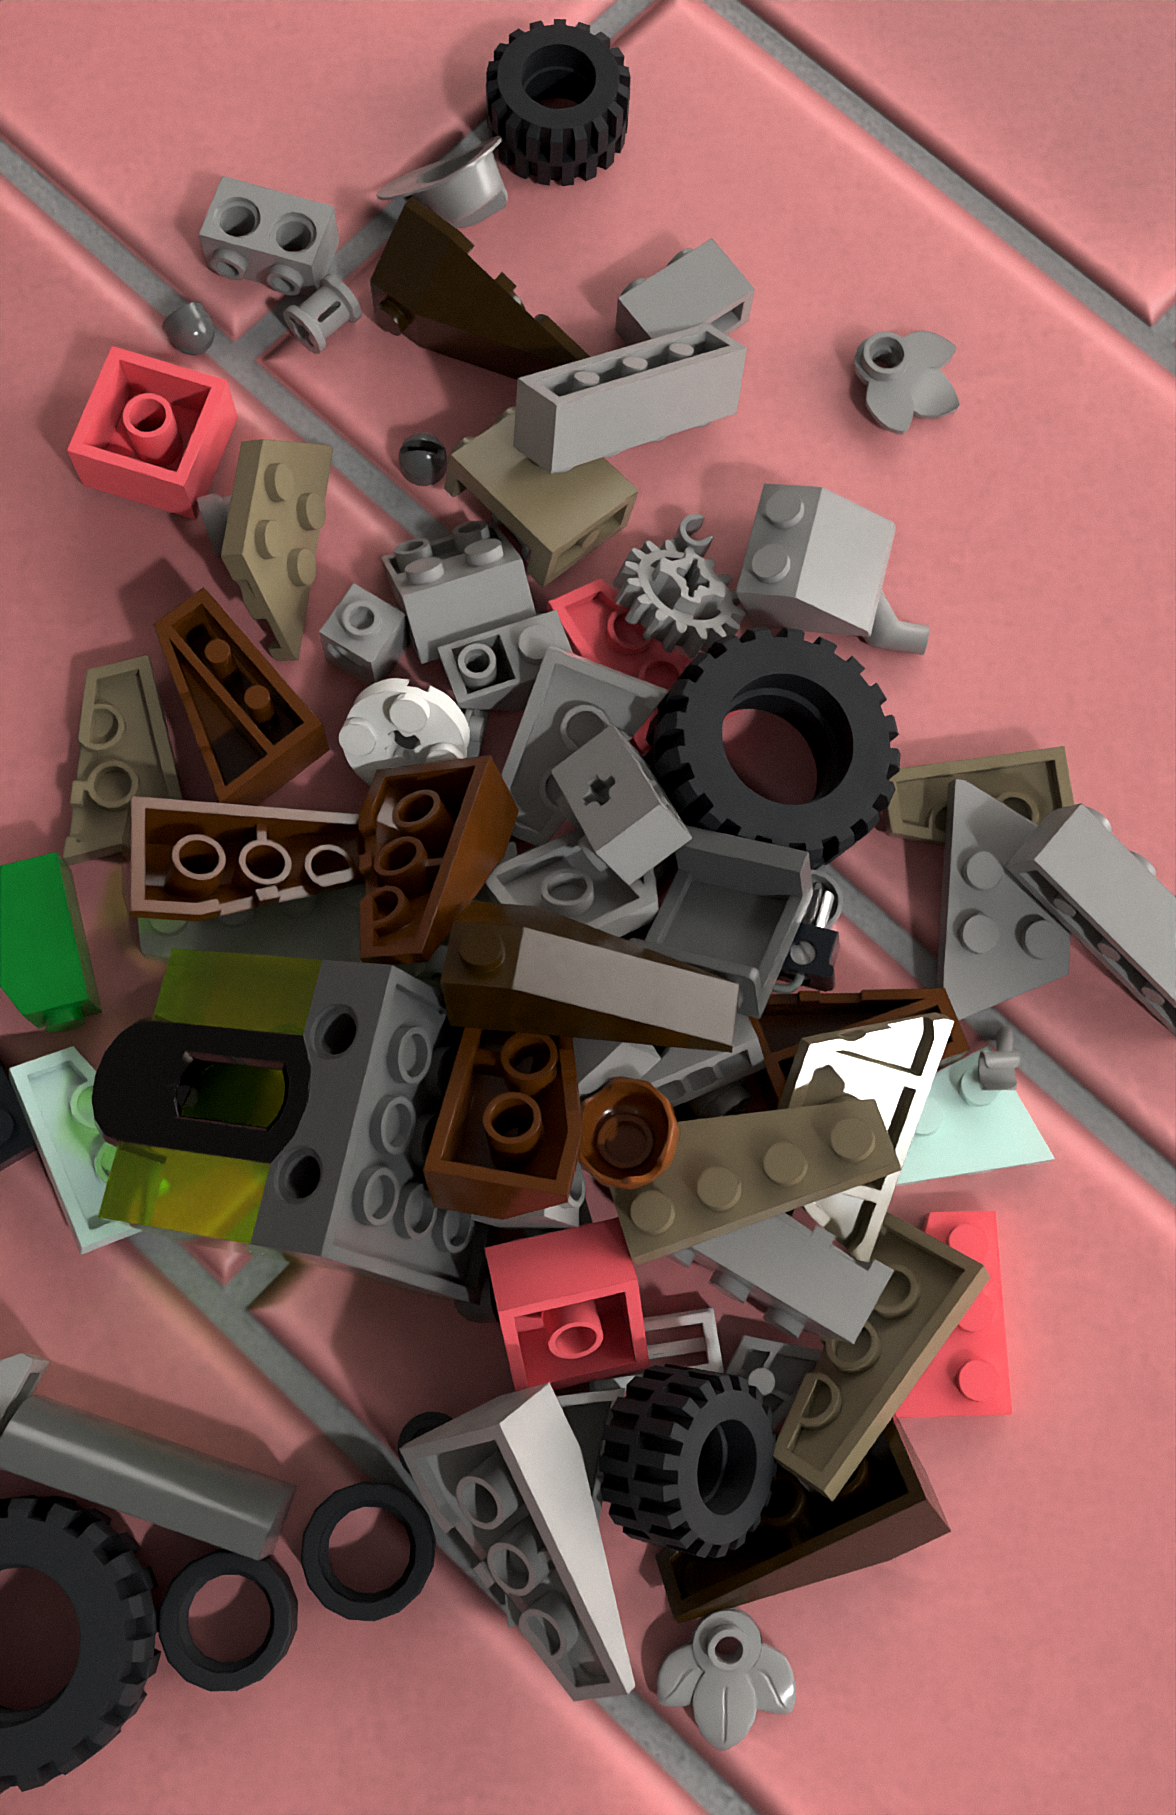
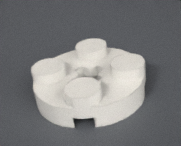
[339,678,470,786]

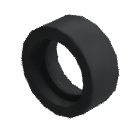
[301,1481,436,1621]
[158,1548,298,1692]

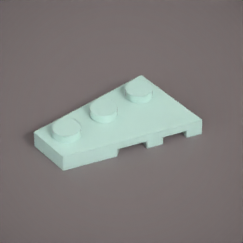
[896,1045,1055,1187]
[9,1046,210,1255]

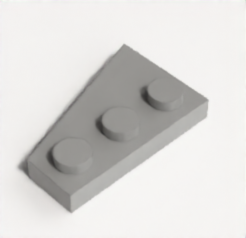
[501,645,669,846]

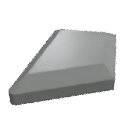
[724,1335,822,1430]

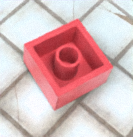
[67,346,238,520]
[484,1217,650,1391]

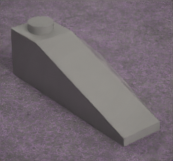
[399,1383,635,1701]

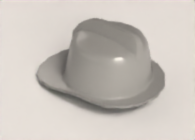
[376,136,508,228]

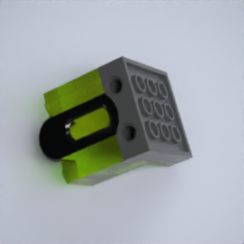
[91,948,497,1305]

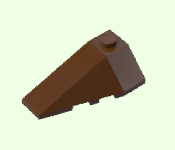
[359,755,519,965]
[122,796,365,921]
[423,1027,584,1220]

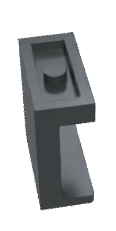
[630,825,813,1019]

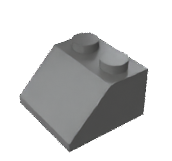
[736,483,896,637]

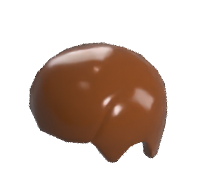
[578,1076,680,1190]

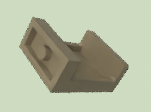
[444,406,639,588]

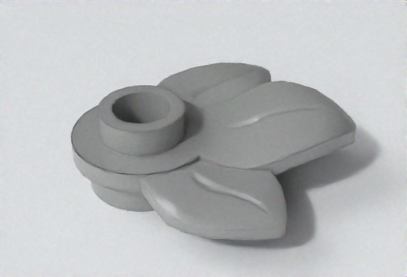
[854,331,960,435]
[657,1607,796,1751]

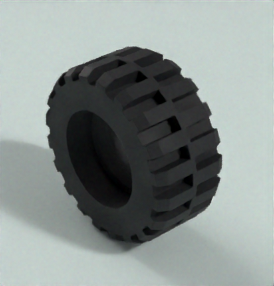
[644,626,901,870]
[0,1495,161,1794]

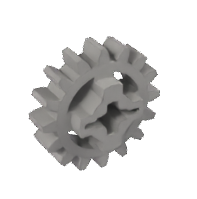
[613,540,746,659]

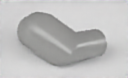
[863,590,929,655]

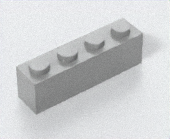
[513,323,747,474]
[1005,803,1176,1036]

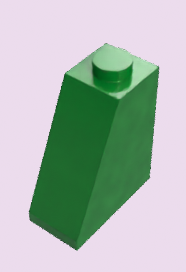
[0,852,102,1033]

